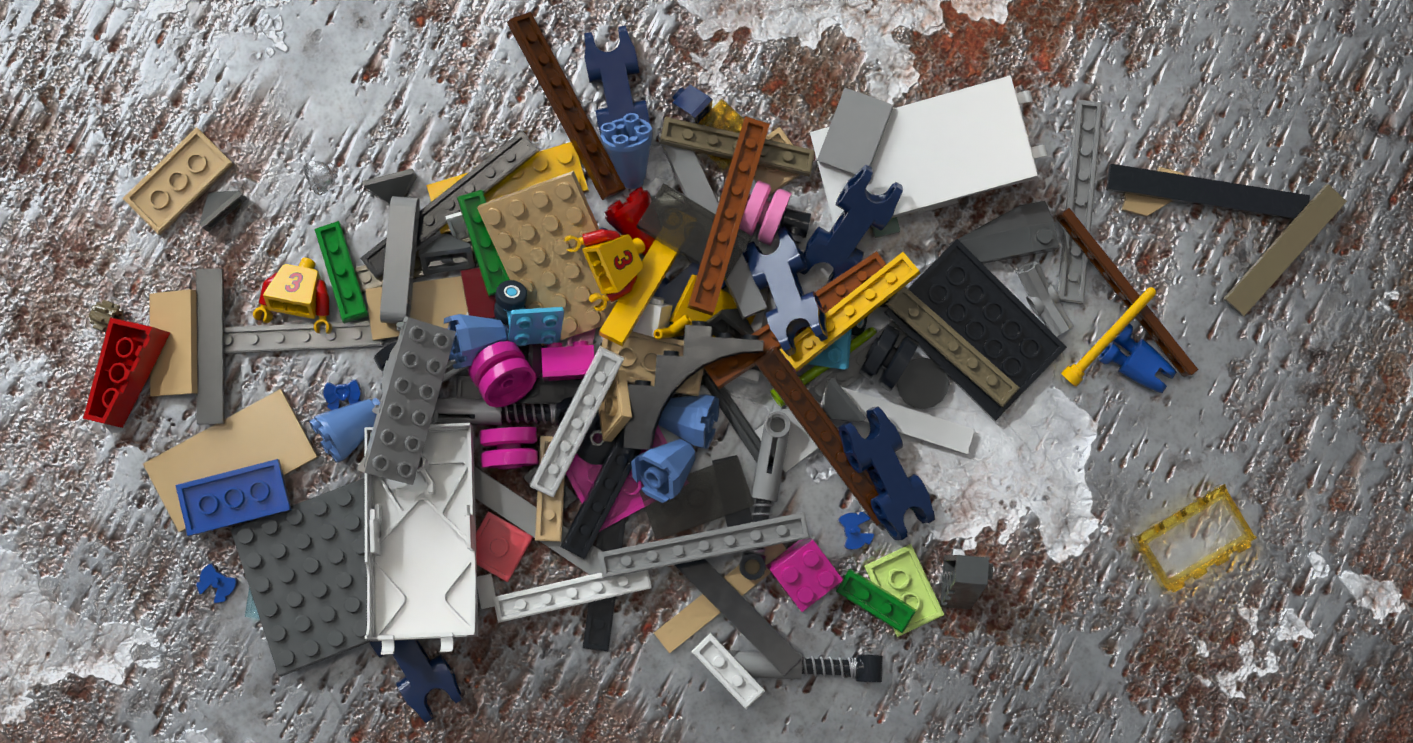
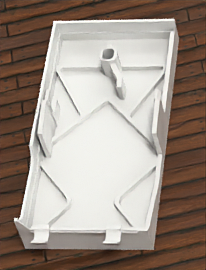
[810,75,1048,224]
[364,423,478,655]

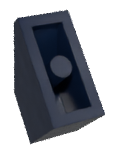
[672,85,713,124]

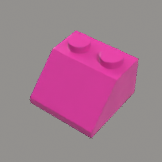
[541,341,594,381]

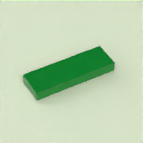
[836,568,917,633]

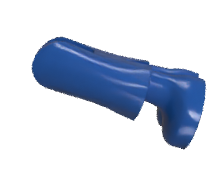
[1098,323,1177,393]

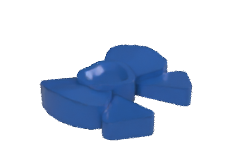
[323,379,361,410]
[838,512,874,550]
[196,563,238,603]

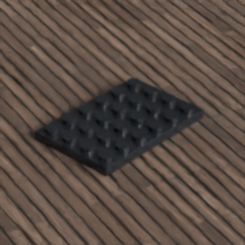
[884,239,1067,421]

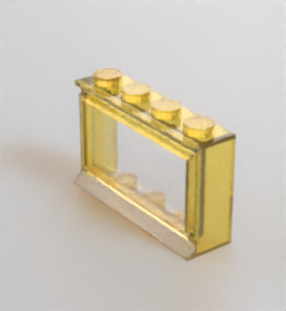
[1130,484,1257,593]

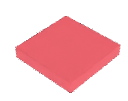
[476,511,534,582]

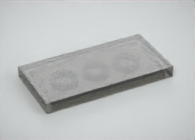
[636,183,752,281]
[639,457,754,540]

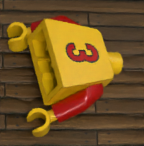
[564,229,645,311]
[253,258,332,334]

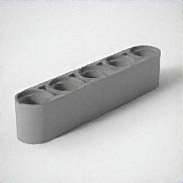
[380,196,420,324]

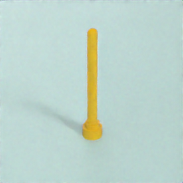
[1061,287,1156,387]

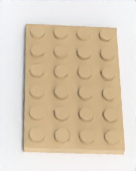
[477,171,619,346]

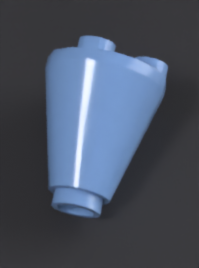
[601,113,653,189]
[309,398,380,463]

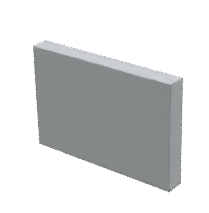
[817,88,894,175]

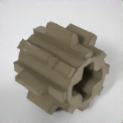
[88,300,124,333]

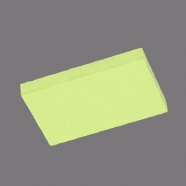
[864,544,944,637]

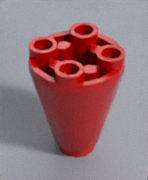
[605,187,662,256]

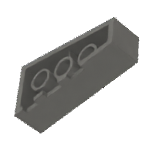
[940,555,993,610]

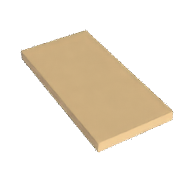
[143,389,318,532]

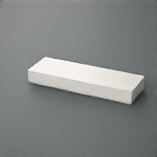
[691,633,765,709]

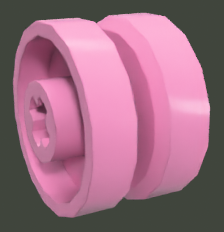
[738,180,792,246]

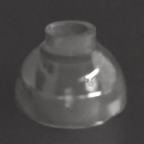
[304,161,338,196]

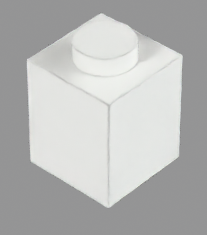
[633,296,673,337]

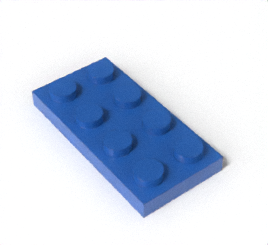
[175,459,292,536]

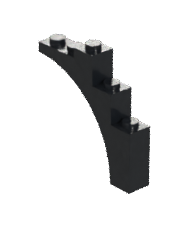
[624,321,765,450]

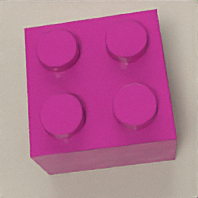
[766,537,843,612]

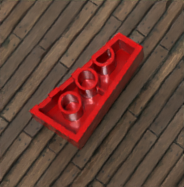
[83,317,171,428]

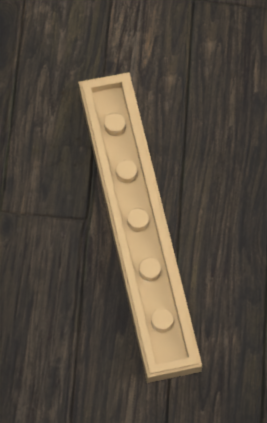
[654,544,787,653]

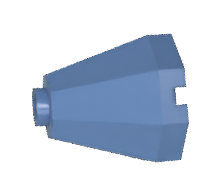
[444,314,509,369]
[658,394,719,449]
[631,439,696,503]

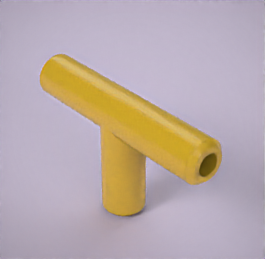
[653,315,691,339]

